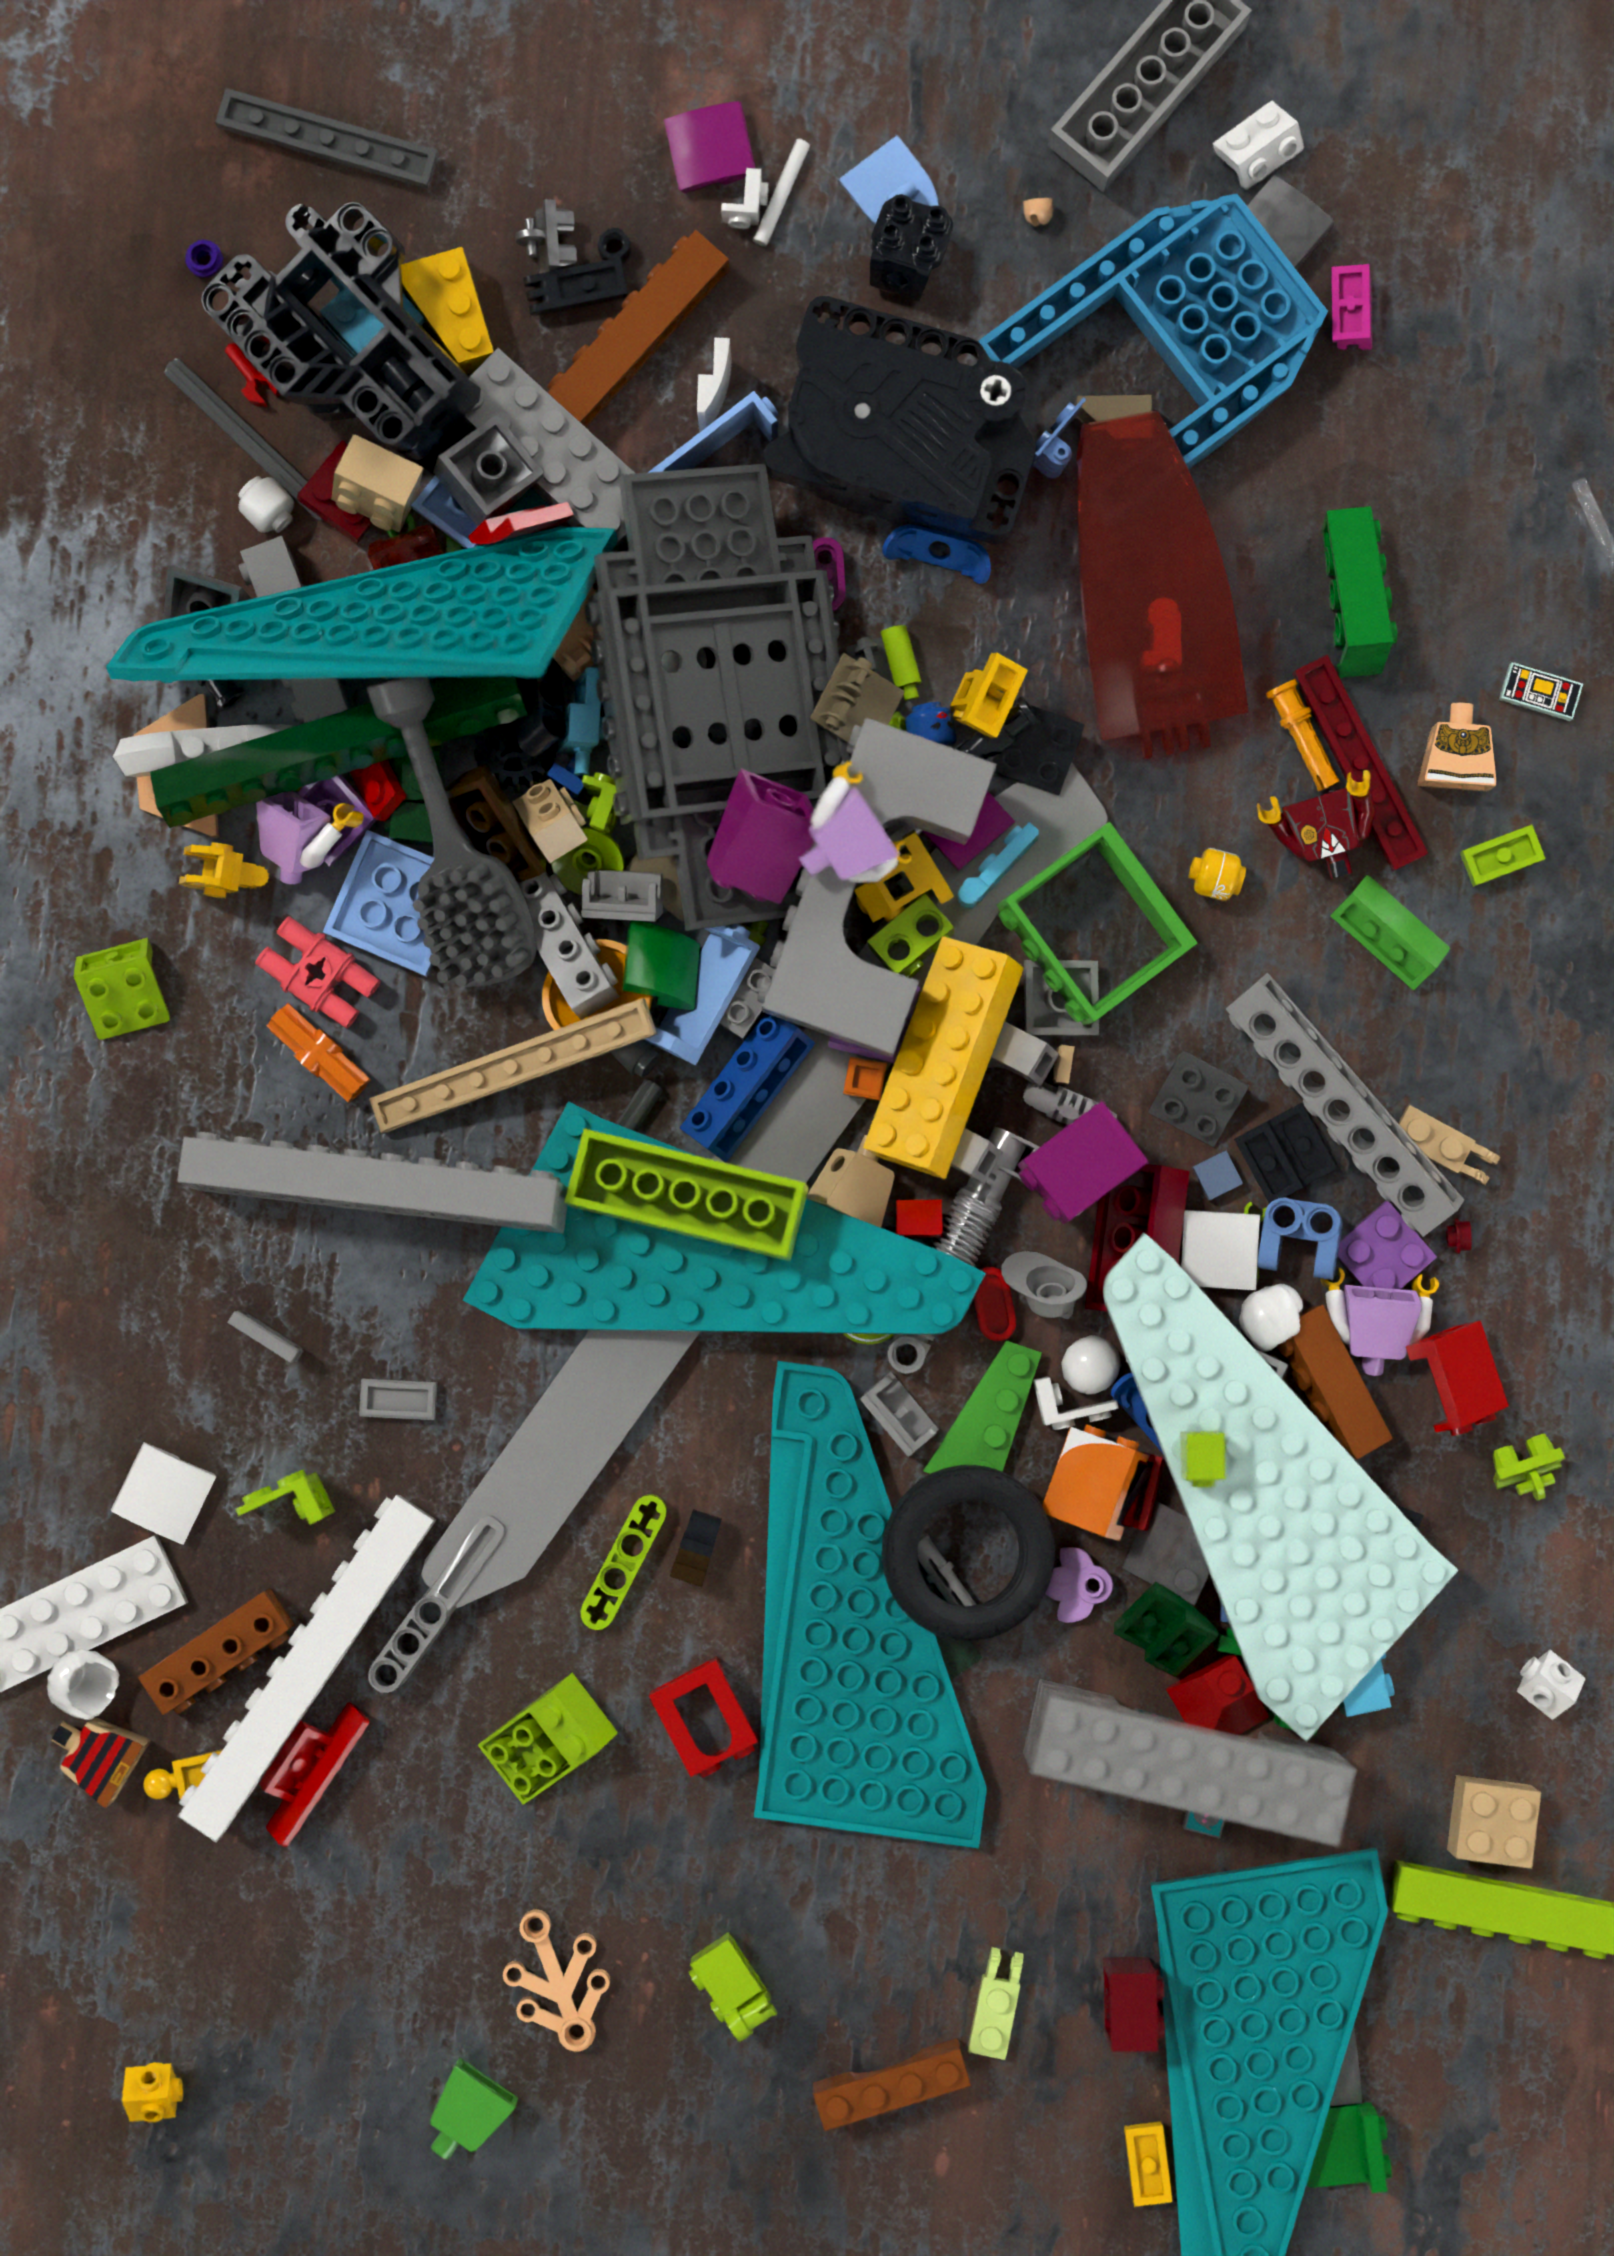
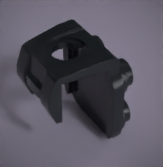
[870,194,953,301]

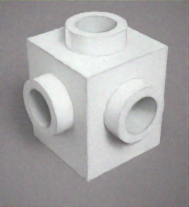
[1517,1650,1586,1720]

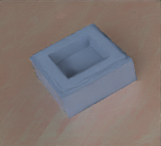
[1192,1150,1243,1201]

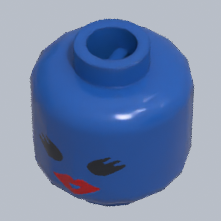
[905,702,957,747]

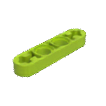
[580,1494,667,1630]

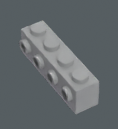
[518,870,620,1020]

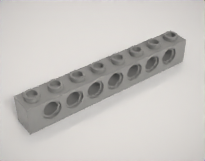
[1226,973,1464,1237]

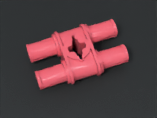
[255,916,381,1029]

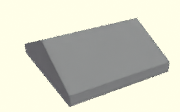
[1024,960,1099,1037]

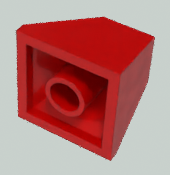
[1166,1653,1269,1736]

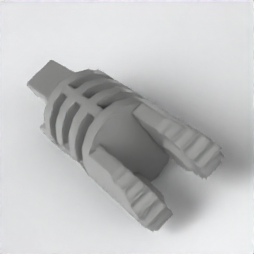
[1023,1081,1117,1125]

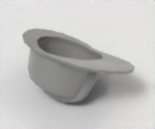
[1002,1251,1087,1319]

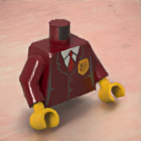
[1256,770,1376,879]

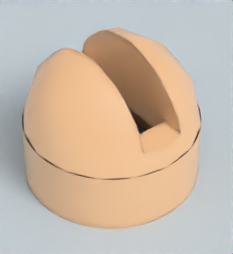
[1023,198,1053,227]

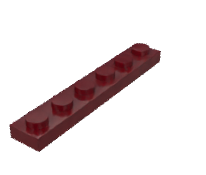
[1292,654,1428,872]

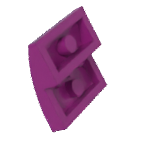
[664,101,756,194]
[921,791,1015,872]

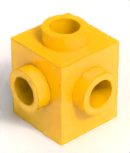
[122,2062,183,2122]

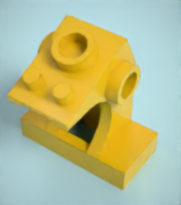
[950,652,1028,738]
[854,829,954,922]

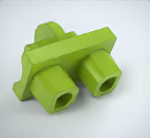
[1492,1433,1565,1501]

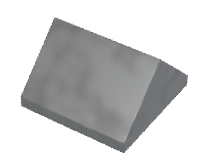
[163,565,251,620]

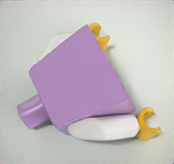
[799,761,912,882]
[256,786,364,884]
[1321,1267,1439,1376]

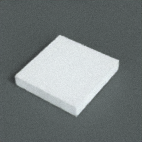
[1181,1210,1260,1290]

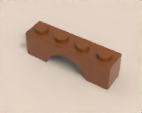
[813,2038,971,2131]

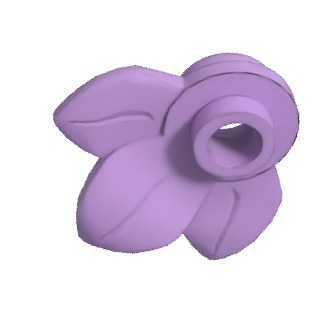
[1045,1547,1114,1623]

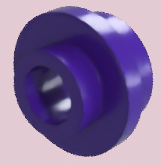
[185,240,223,278]

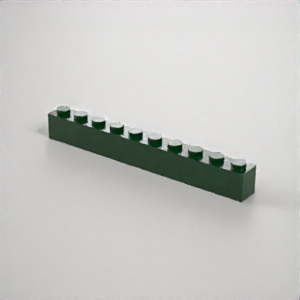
[150,675,528,828]

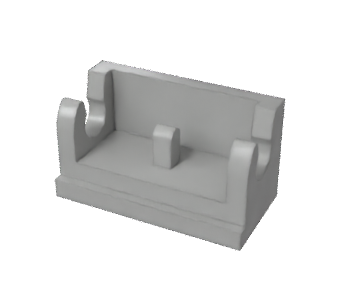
[581,869,663,921]
[859,1372,939,1457]

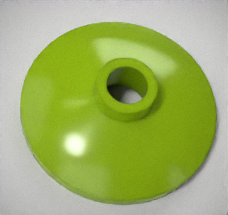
[551,827,624,895]

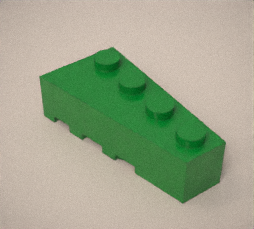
[1322,506,1397,678]

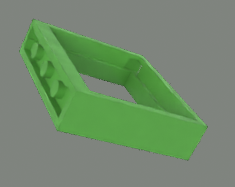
[996,822,1197,1026]

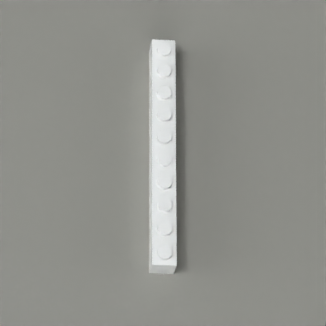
[178,1495,436,1842]

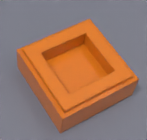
[843,1057,887,1101]

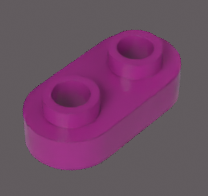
[813,537,846,612]

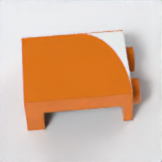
[1042,1424,1149,1541]

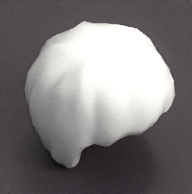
[1239,1284,1303,1352]
[47,1649,120,1720]

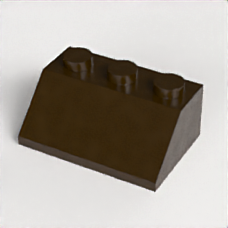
[445,764,546,883]

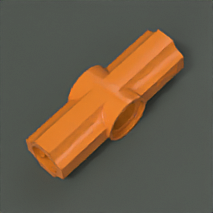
[266,1003,371,1103]

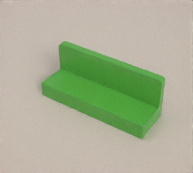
[1330,875,1450,991]

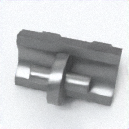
[515,199,577,273]

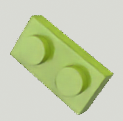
[1460,825,1546,887]

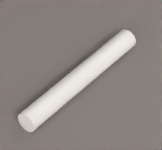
[753,139,810,247]

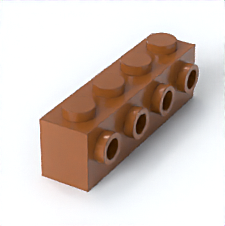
[1277,1304,1393,1460]
[138,1588,295,1715]

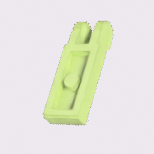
[968,1947,1024,2060]

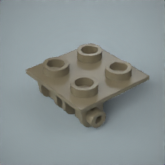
[810,653,905,743]

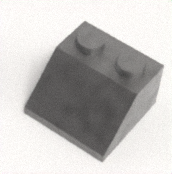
[433,414,544,527]
[1121,1501,1210,1605]

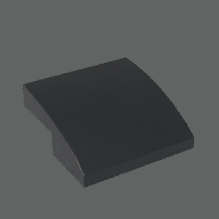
[1234,1102,1339,1204]

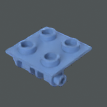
[1031,397,1086,478]

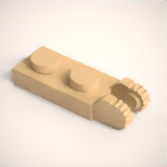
[1398,1105,1500,1185]

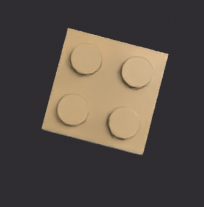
[331,434,423,533]
[1447,1775,1541,1868]

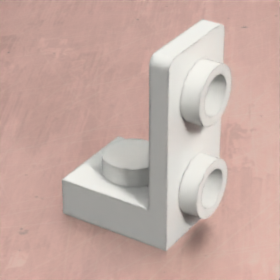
[1033,1377,1119,1430]

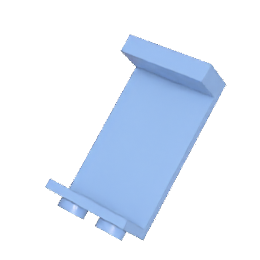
[648,391,779,473]
[643,924,761,1066]

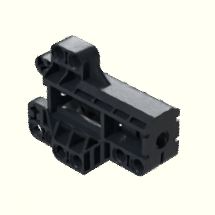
[201,202,481,461]

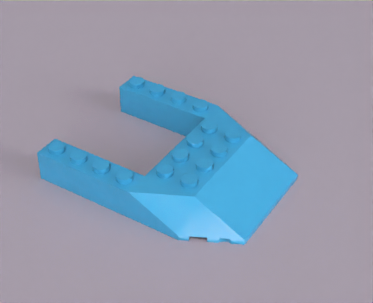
[979,194,1328,529]

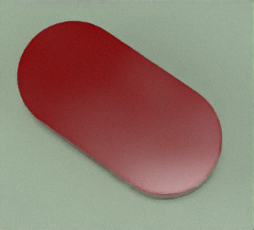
[973,1267,1016,1341]

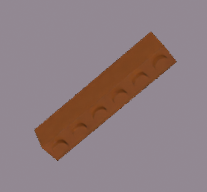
[547,230,730,428]

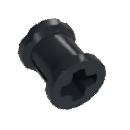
[197,680,246,712]

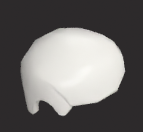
[1061,1335,1121,1395]

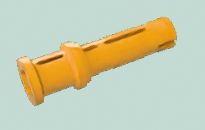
[1266,679,1340,792]

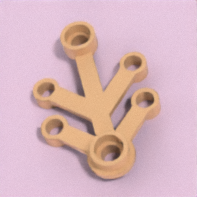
[503,1909,610,2052]

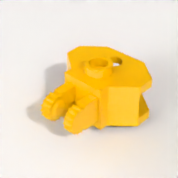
[179,842,269,898]

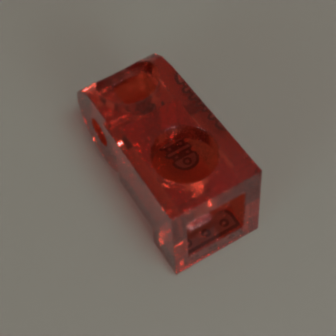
[368,525,444,570]

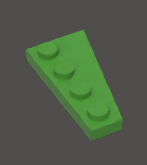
[923,1340,1042,1474]

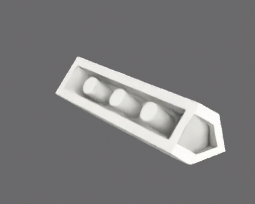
[113,724,293,777]

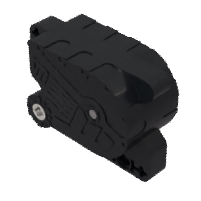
[764,296,1036,544]

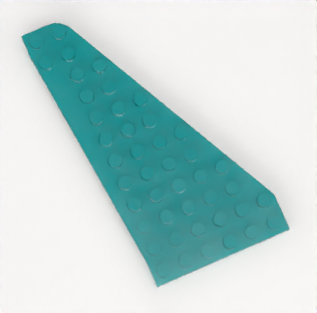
[463,1101,986,1335]
[1150,1848,1388,2256]

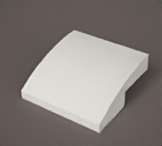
[697,338,732,432]
[111,1442,216,1545]

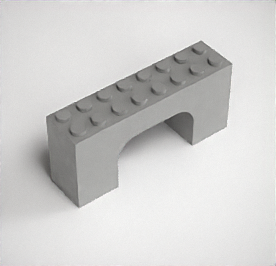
[757,718,996,1057]
[1023,1679,1356,1846]

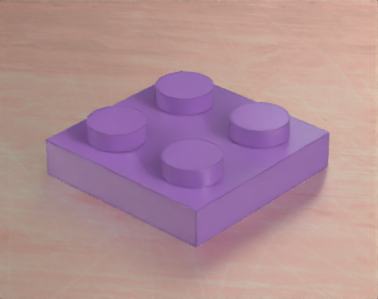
[1337,1200,1437,1289]

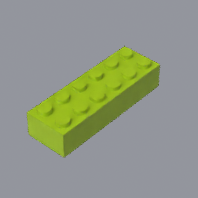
[564,1129,809,1261]

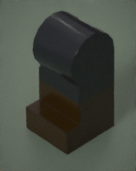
[670,1509,722,1587]

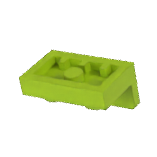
[582,772,618,837]

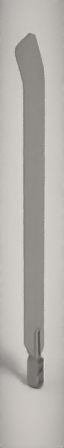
[368,762,1108,1693]

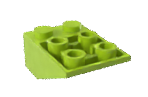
[478,1672,618,1805]

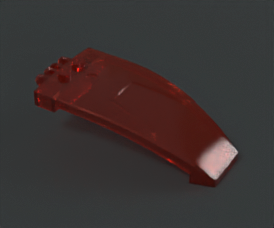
[1076,410,1249,759]

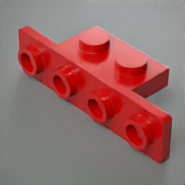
[258,1702,370,1847]

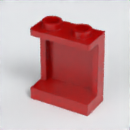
[1405,1320,1509,1436]

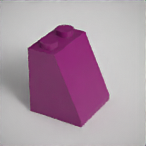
[706,769,815,904]
[1017,1100,1149,1225]

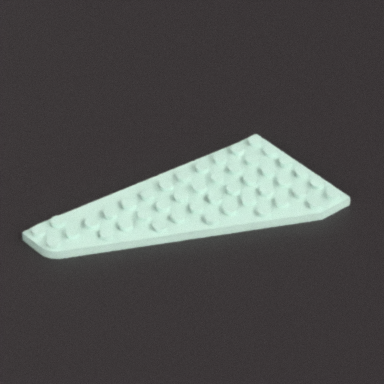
[1103,1234,1458,1741]

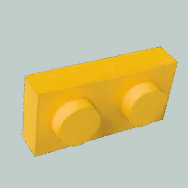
[1124,2121,1172,2207]

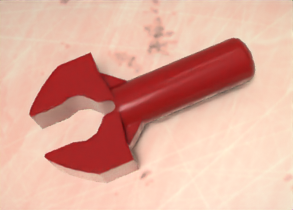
[225,342,280,407]

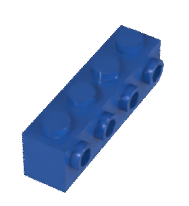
[679,1013,816,1163]

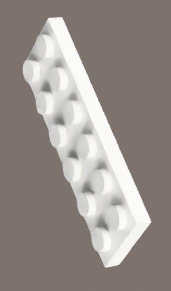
[0,1535,188,1692]

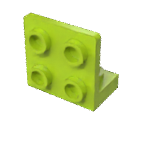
[73,938,170,1040]
[236,1469,335,1524]

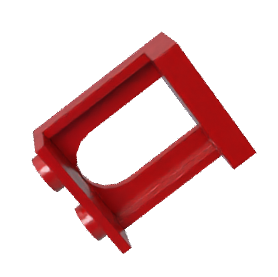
[649,1656,759,1778]

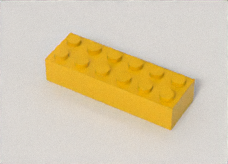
[863,936,1024,1179]

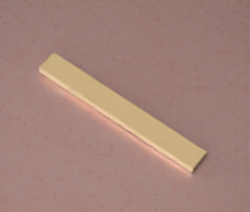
[369,998,657,1134]

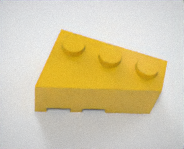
[401,247,494,374]

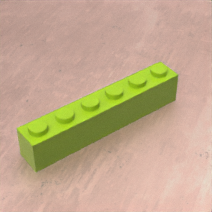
[1387,1860,1614,1959]

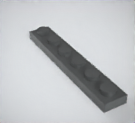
[215,88,439,190]

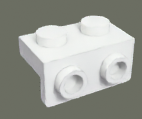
[1213,101,1304,190]

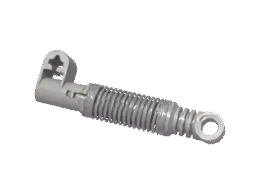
[887,1126,1040,1374]

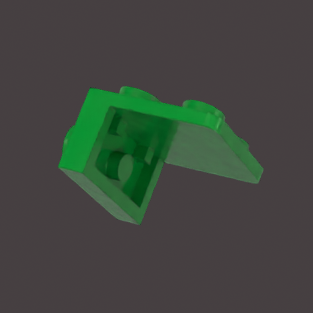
[1306,2102,1392,2193]

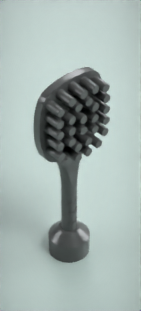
[367,676,536,987]

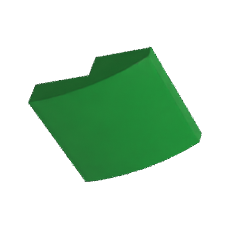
[622,920,700,1011]

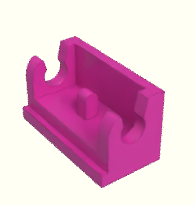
[1332,264,1372,350]

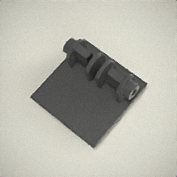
[1148,1050,1249,1147]

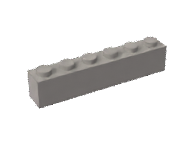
[238,536,350,723]

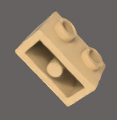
[512,779,588,863]

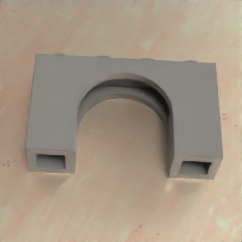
[950,1021,1059,1184]

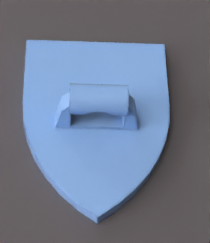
[839,135,939,225]

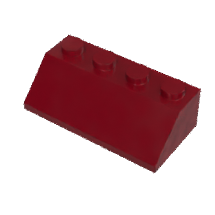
[1085,1164,1190,1312]

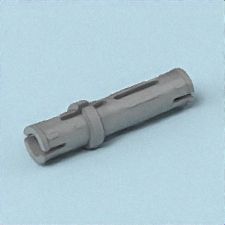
[917,1534,976,1606]

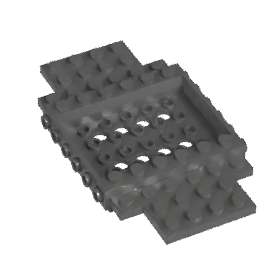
[585,464,852,931]

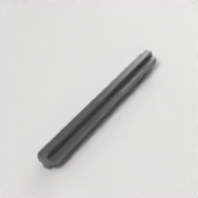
[164,358,323,521]

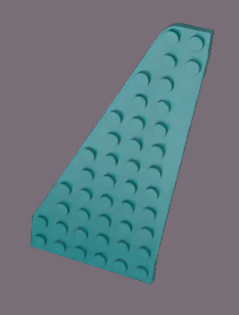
[106,527,618,683]
[754,1361,987,1848]

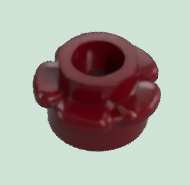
[1446,1218,1472,1254]

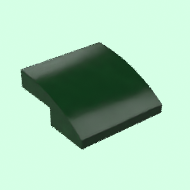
[1113,1581,1218,1677]

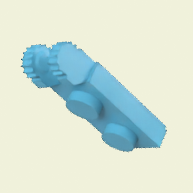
[957,822,1039,910]

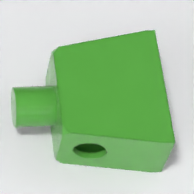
[430,2057,519,2160]

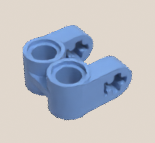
[1257,1198,1343,1280]

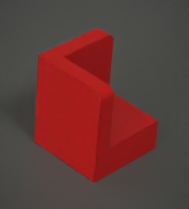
[896,1199,943,1240]

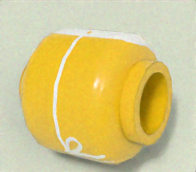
[1188,848,1246,901]

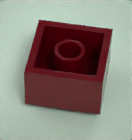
[1103,1957,1164,2052]

